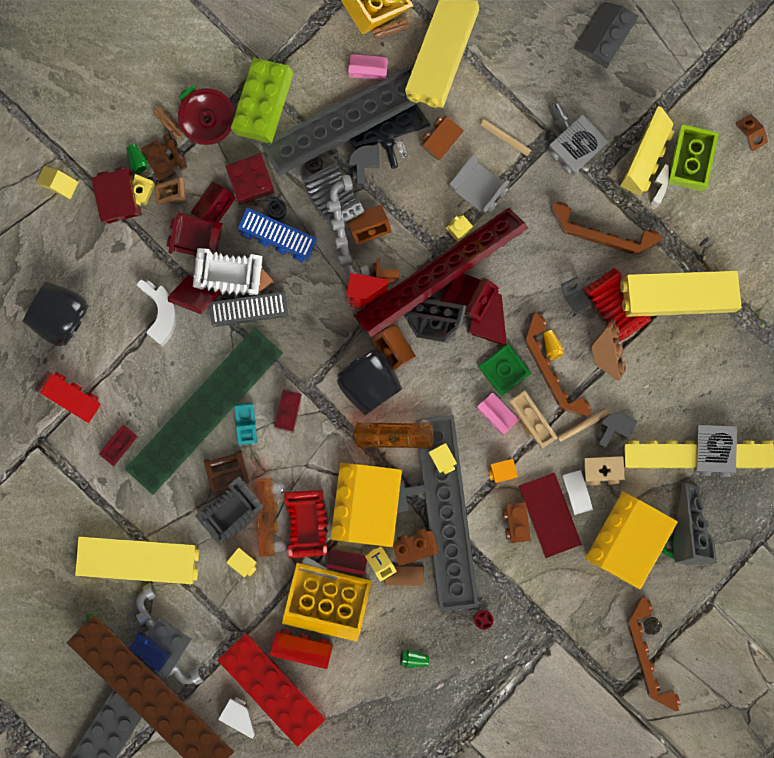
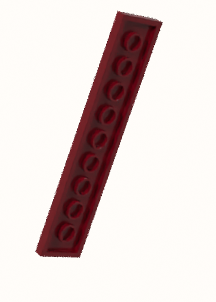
[353,208,528,337]

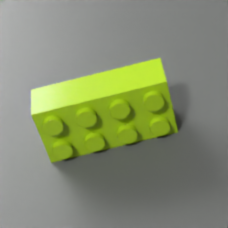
[231,58,294,144]

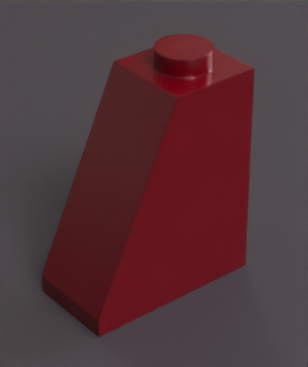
[468,291,506,346]

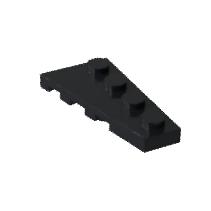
[349,104,430,150]

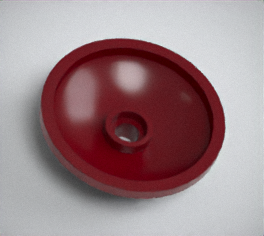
[178,88,235,145]

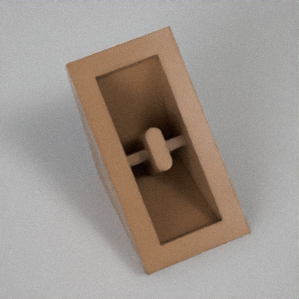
[155,178,187,204]

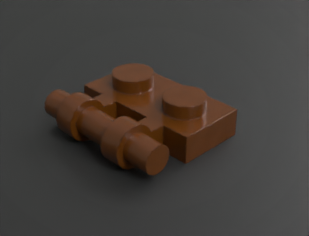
[141,134,187,183]

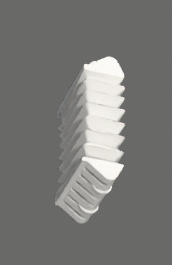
[193,248,263,296]

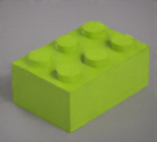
[668,124,719,192]

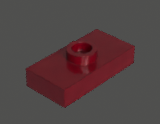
[99,425,138,466]

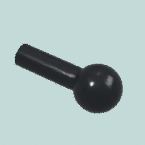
[380,138,398,169]

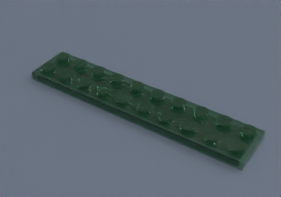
[125,327,283,495]

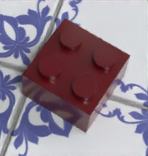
[225,153,275,205]

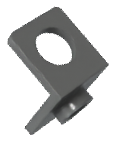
[561,276,592,314]

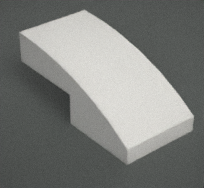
[651,164,669,207]
[562,470,593,515]

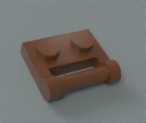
[204,450,250,494]

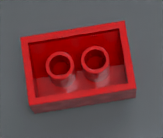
[346,273,389,309]
[270,629,333,669]

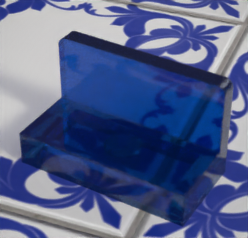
[128,632,171,672]

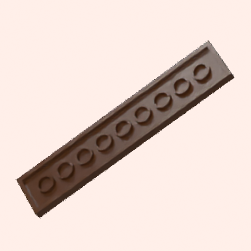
[66,614,234,758]

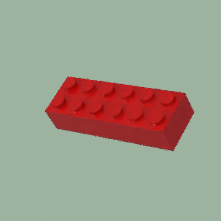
[217,633,326,747]

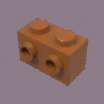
[420,116,464,160]
[347,204,392,246]
[371,324,416,371]
[502,502,531,544]
[393,529,440,565]

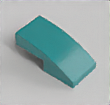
[234,402,257,445]

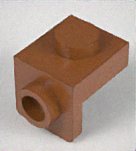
[372,258,399,283]

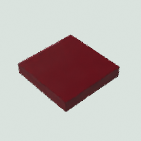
[168,275,221,314]

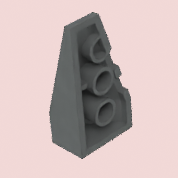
[673,483,717,565]

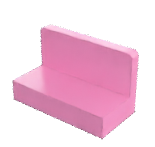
[348,54,388,80]
[476,393,519,436]

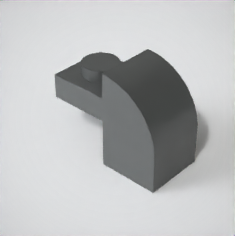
[349,145,380,187]
[597,413,637,449]
[397,480,425,513]

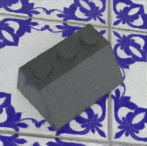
[575,2,638,69]

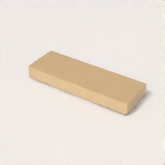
[509,390,557,449]

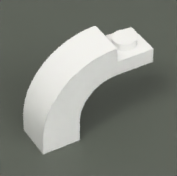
[137,279,176,347]

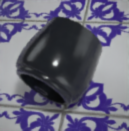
[23,282,89,347]
[337,349,402,415]

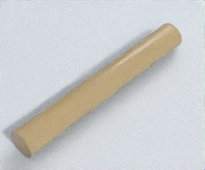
[480,119,531,156]
[557,408,610,443]

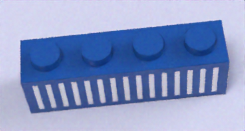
[238,208,317,263]

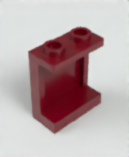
[91,167,142,224]
[166,213,223,256]
[440,273,499,321]

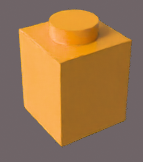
[487,459,518,484]

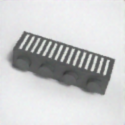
[209,289,289,328]

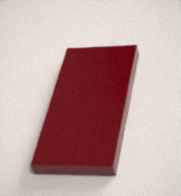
[519,473,582,558]

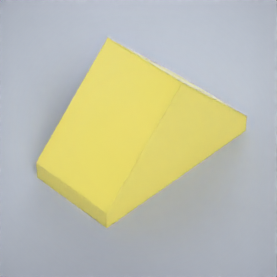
[36,166,79,199]

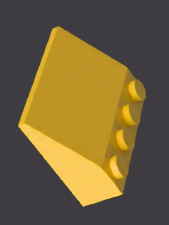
[341,0,413,35]
[331,463,402,547]
[585,491,678,590]
[282,563,372,642]

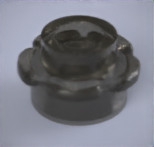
[305,156,324,174]
[644,617,662,635]

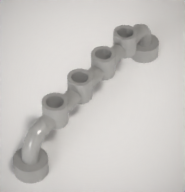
[327,175,370,277]
[136,583,204,685]

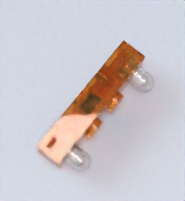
[354,419,434,448]
[256,478,288,557]

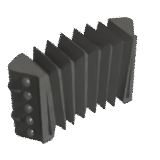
[302,162,365,230]
[195,477,264,545]

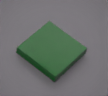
[478,344,531,397]

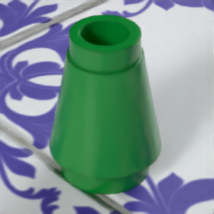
[126,144,148,174]
[400,649,430,668]

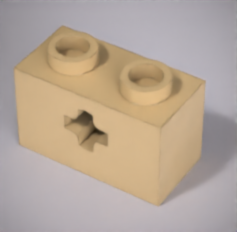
[583,456,625,486]

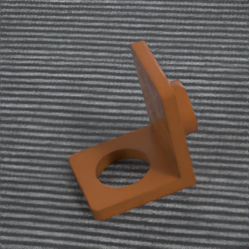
[736,114,768,151]

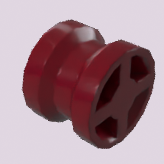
[474,610,494,630]

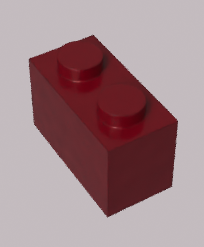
[274,390,302,433]

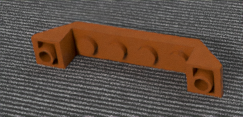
[551,202,663,255]
[524,313,592,417]
[627,597,681,711]

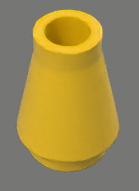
[542,330,564,360]

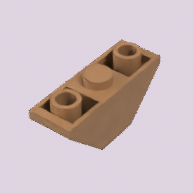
[592,320,626,380]

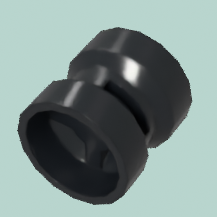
[267,199,287,220]

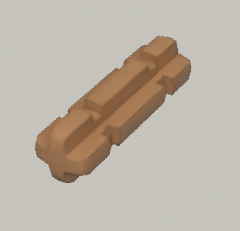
[373,19,409,39]
[153,107,184,139]

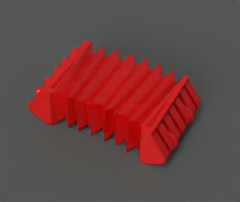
[583,268,651,342]
[284,490,329,558]

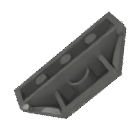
[403,299,466,343]

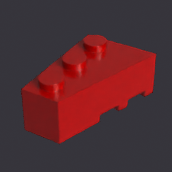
[35,371,101,423]

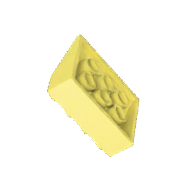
[620,106,674,196]

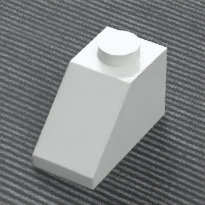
[218,697,255,739]

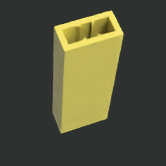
[405,0,479,108]
[620,271,742,317]
[75,537,200,584]

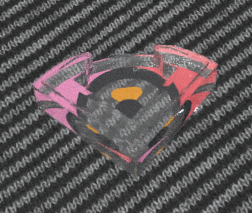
[393,136,408,159]

